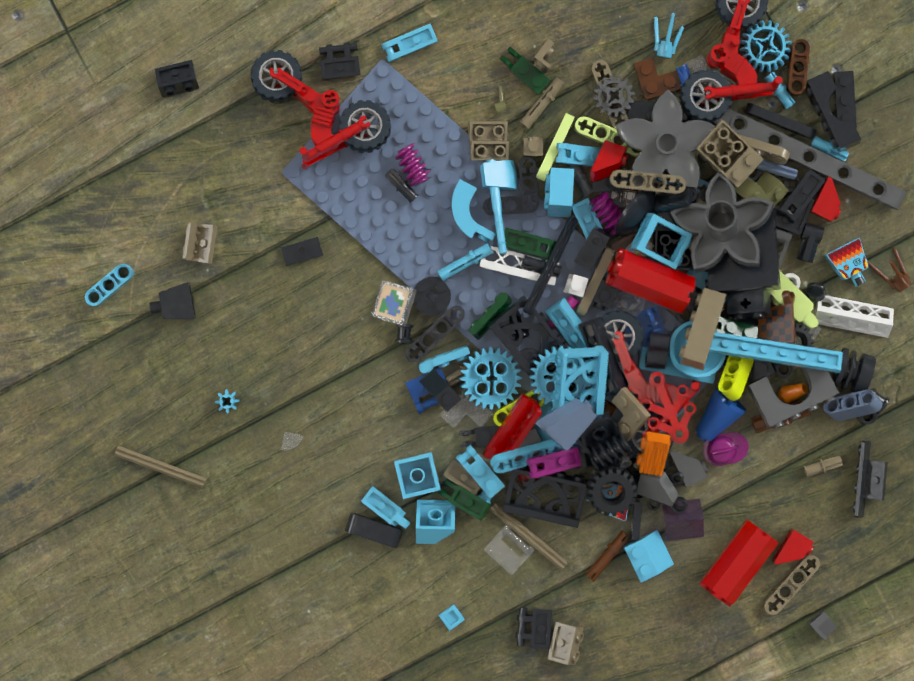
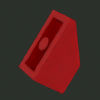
[590,140,629,182]
[810,177,841,222]
[771,528,814,564]

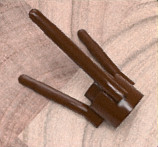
[867,248,912,292]

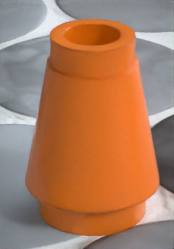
[778,383,808,404]

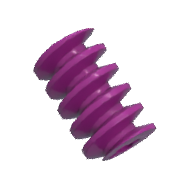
[395,143,432,187]
[589,192,623,235]

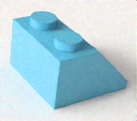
[623,530,674,582]

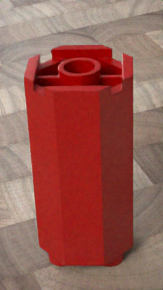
[605,248,696,313]
[699,519,778,607]

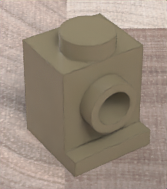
[523,137,543,158]

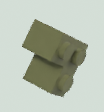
[734,171,788,207]

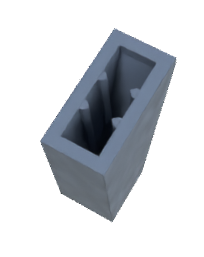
[535,398,597,451]

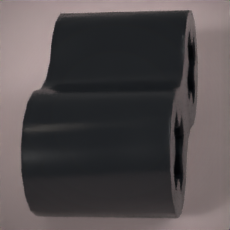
[645,332,670,369]

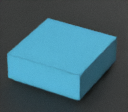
[438,604,465,631]

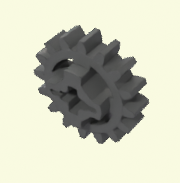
[593,75,635,118]

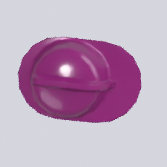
[703,432,749,466]

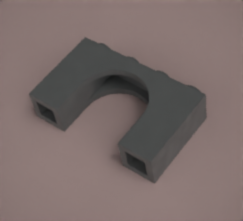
[747,367,839,429]

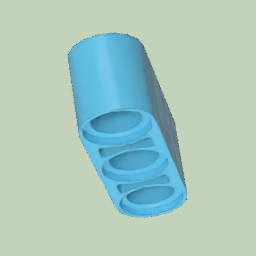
[85,264,134,306]

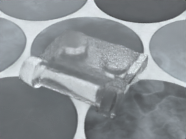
[484,524,535,575]

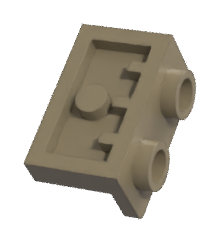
[532,39,554,72]
[547,622,584,665]

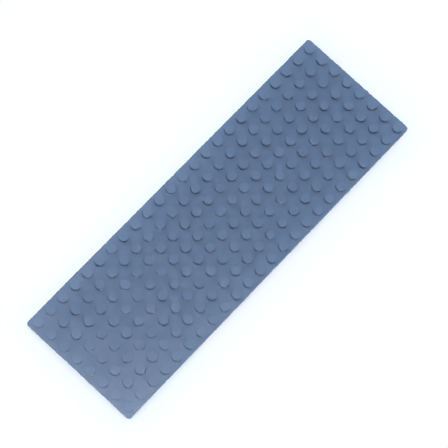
[282,60,723,470]

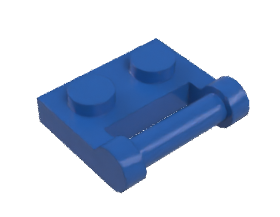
[406,368,447,414]

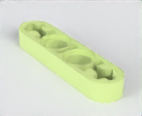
[536,113,575,181]

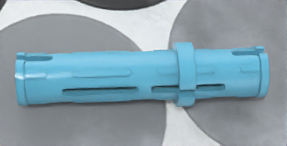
[438,242,494,281]

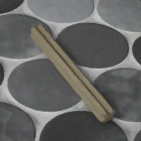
[115,446,206,488]
[490,503,567,570]

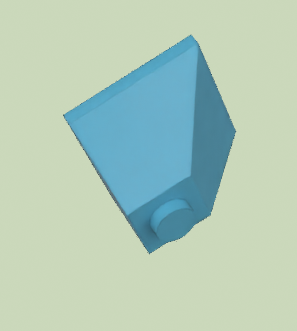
[416,499,455,544]

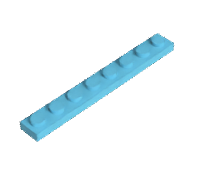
[685,332,843,373]

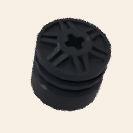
[832,347,876,392]

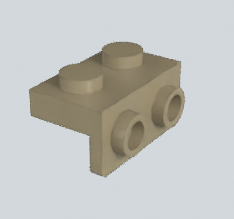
[183,222,218,264]

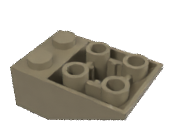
[696,119,764,188]

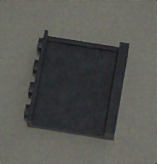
[705,210,781,293]

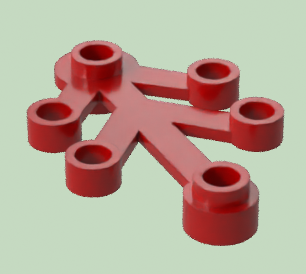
[641,371,696,443]

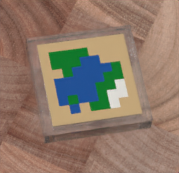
[372,280,417,327]

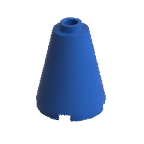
[696,388,746,442]

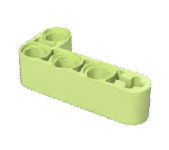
[574,116,641,157]

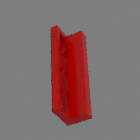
[483,394,542,464]

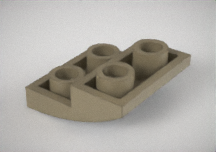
[468,121,509,160]

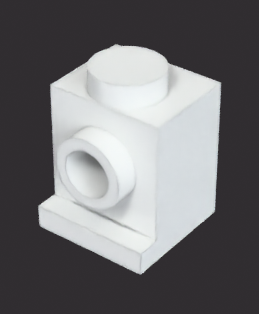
[564,274,588,298]

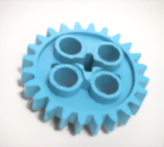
[529,345,591,407]
[459,347,522,410]

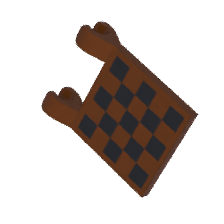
[758,290,796,344]

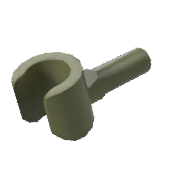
[494,86,506,114]

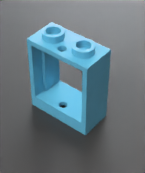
[630,213,693,269]

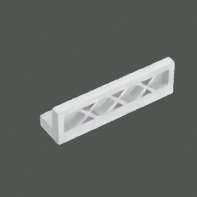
[479,246,560,286]
[814,295,894,338]

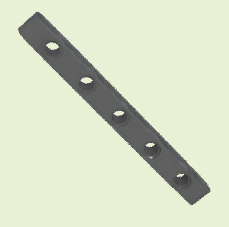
[710,109,906,210]

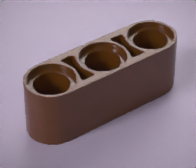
[786,39,810,96]

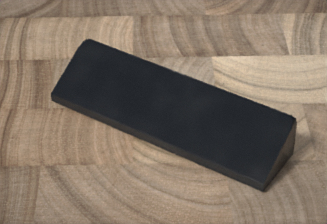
[578,317,627,397]

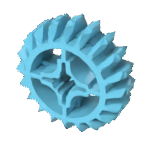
[739,20,791,73]

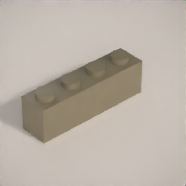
[679,288,726,370]

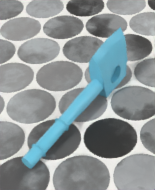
[480,159,517,254]

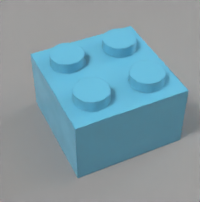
[544,168,574,218]
[394,451,441,499]

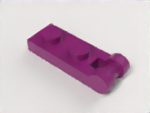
[526,446,582,479]

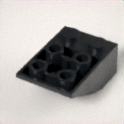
[654,211,693,270]

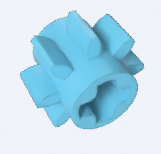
[215,389,240,413]

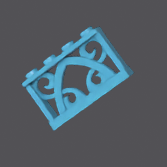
[550,346,609,415]

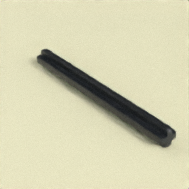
[523,216,578,315]

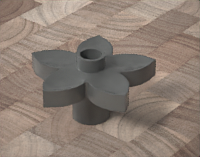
[615,90,715,189]
[670,172,774,273]

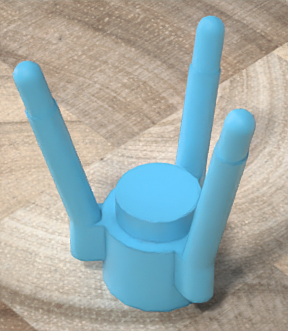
[654,13,684,58]

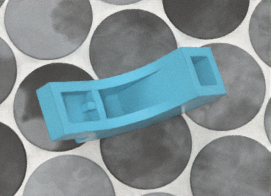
[452,179,496,242]

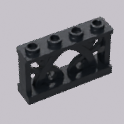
[487,295,570,382]
[503,466,588,528]

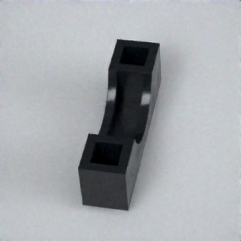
[805,71,861,153]

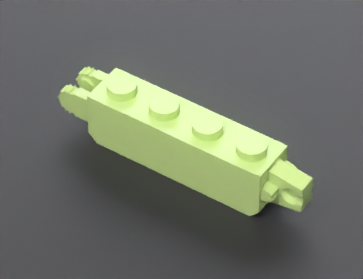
[761,271,819,329]

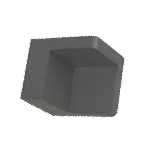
[807,610,837,641]

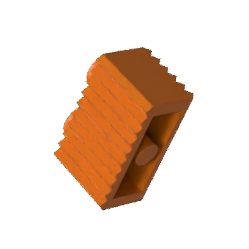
[636,431,670,476]

